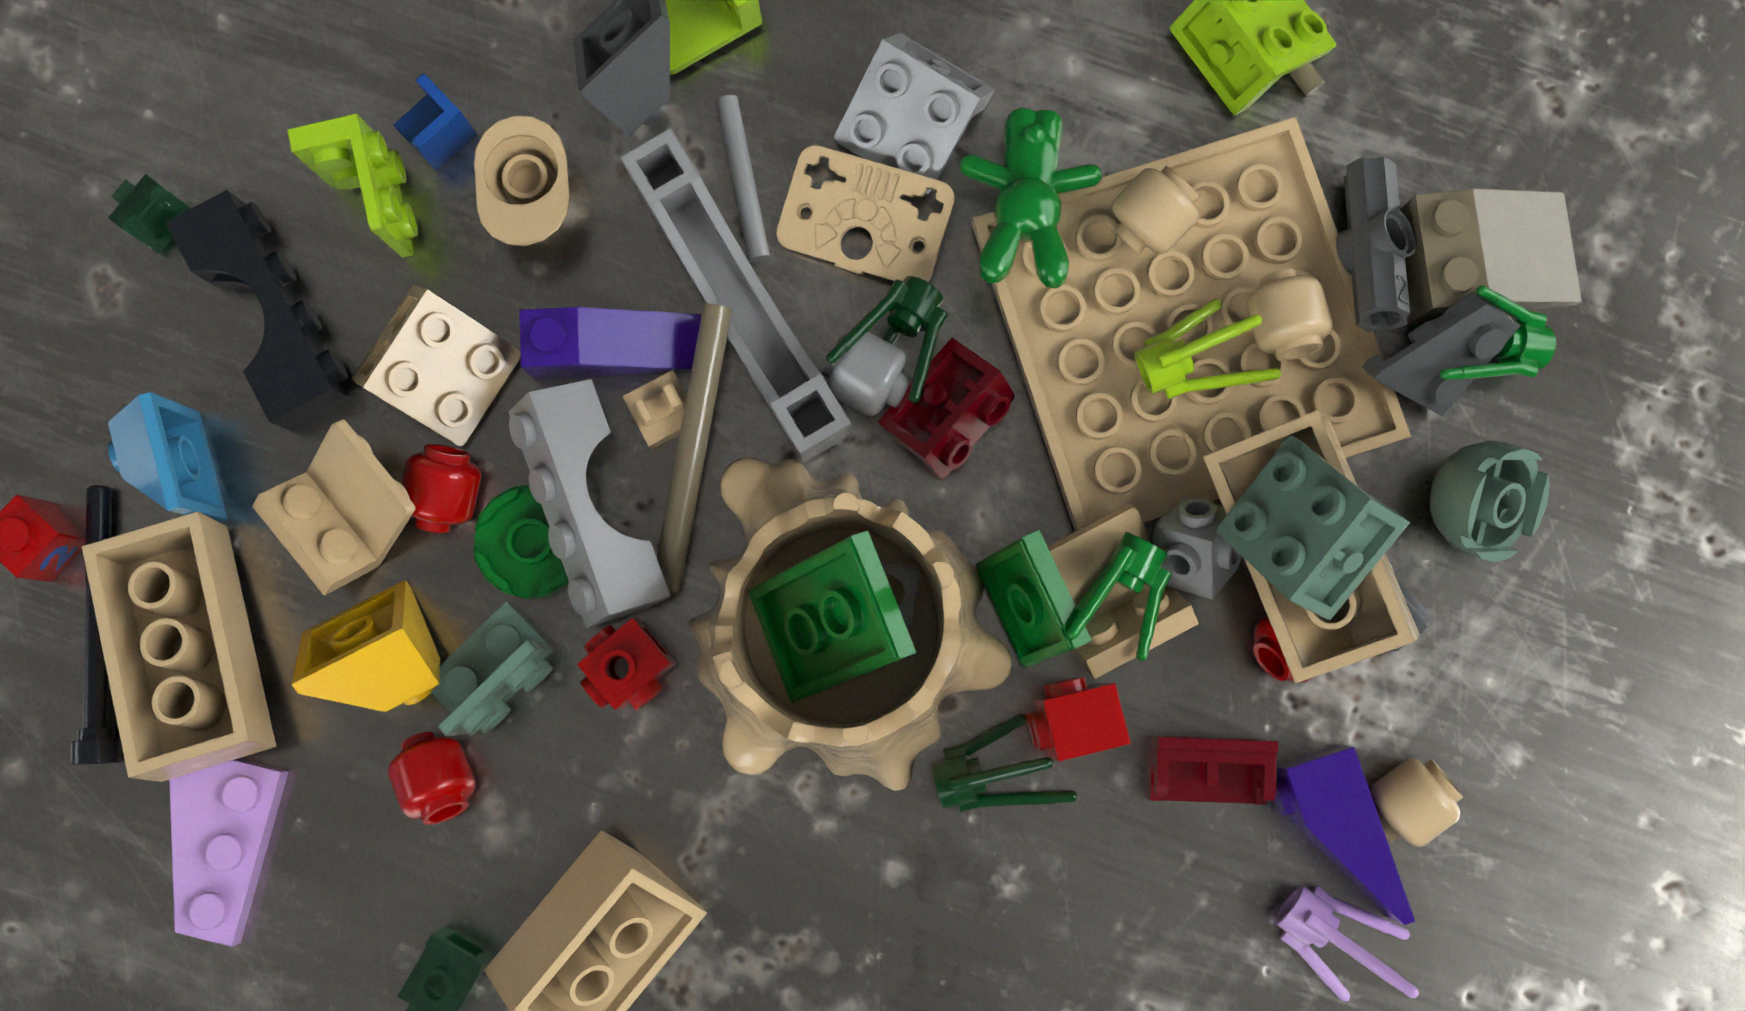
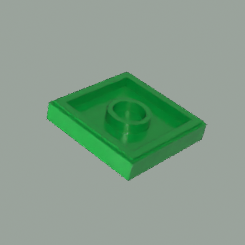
[976,530,1092,668]

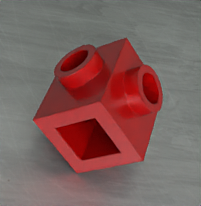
[577,618,677,711]

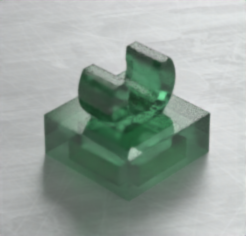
[108,174,191,254]

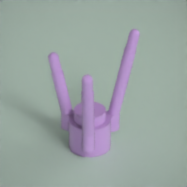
[1275,885,1419,1002]

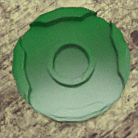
[473,485,569,600]

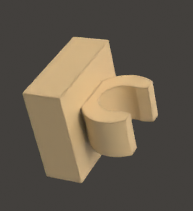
[622,370,687,449]

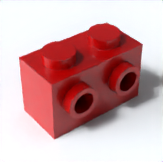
[1026,677,1131,761]

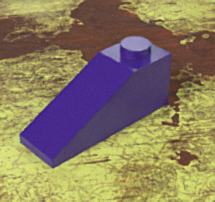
[519,307,702,380]
[1274,744,1416,925]

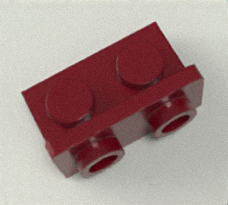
[877,337,1015,480]

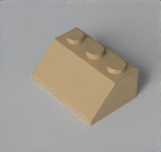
[484,830,707,1011]

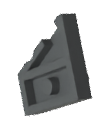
[1362,293,1521,416]

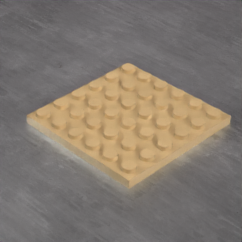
[972,117,1411,531]

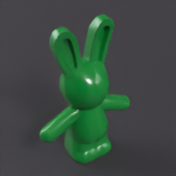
[959,108,1102,289]

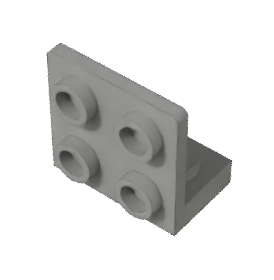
[834,33,995,195]

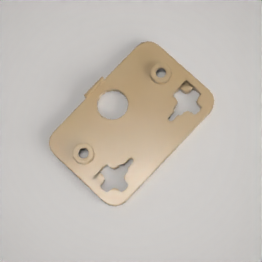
[776,145,955,282]

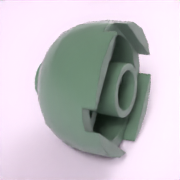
[1430,440,1550,562]

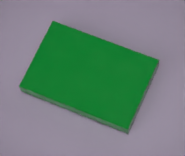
[748,531,917,703]

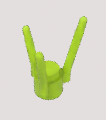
[1134,299,1281,399]

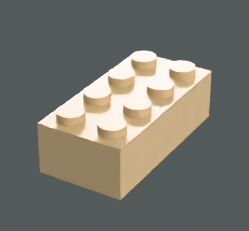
[82,512,276,782]

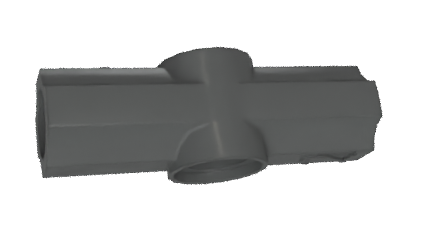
[1336,156,1417,332]

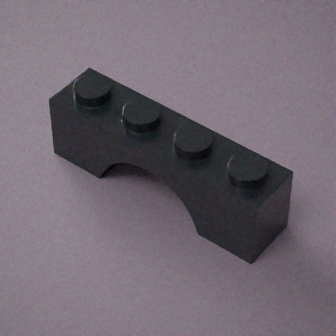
[165,190,350,431]

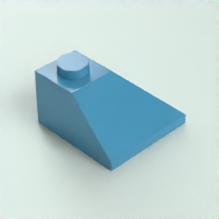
[108,392,228,522]

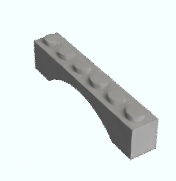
[620,128,852,464]

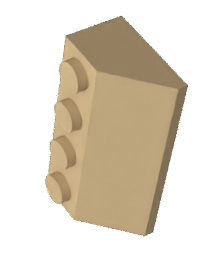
[1203,410,1420,684]

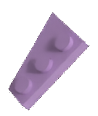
[169,758,289,947]

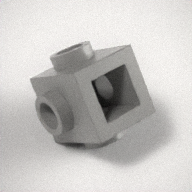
[1153,496,1242,600]

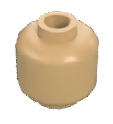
[1112,166,1200,254]
[1246,269,1333,361]
[1370,758,1463,847]

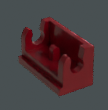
[1147,735,1278,805]

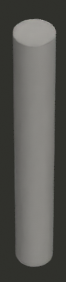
[716,95,770,263]

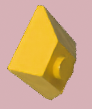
[292,579,440,712]

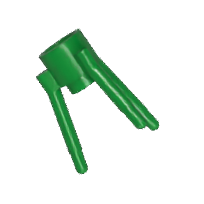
[1411,285,1556,380]
[1067,532,1172,661]

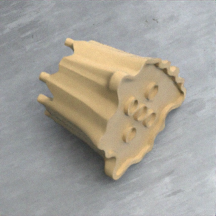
[689,457,1012,791]

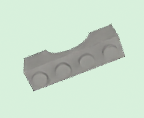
[509,379,670,629]

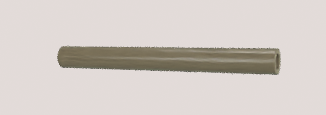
[657,303,732,593]

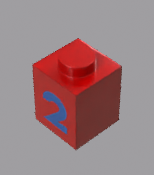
[0,494,86,582]

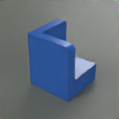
[393,73,477,171]

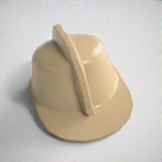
[474,116,570,246]

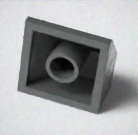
[573,0,670,136]

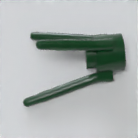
[826,276,948,403]
[931,714,1078,812]

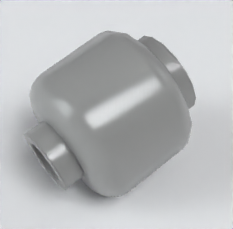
[821,332,912,416]

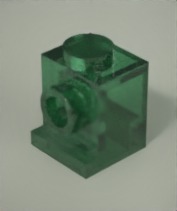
[397,925,497,1011]

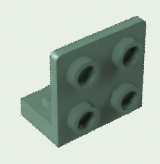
[1217,436,1410,620]
[431,601,558,736]

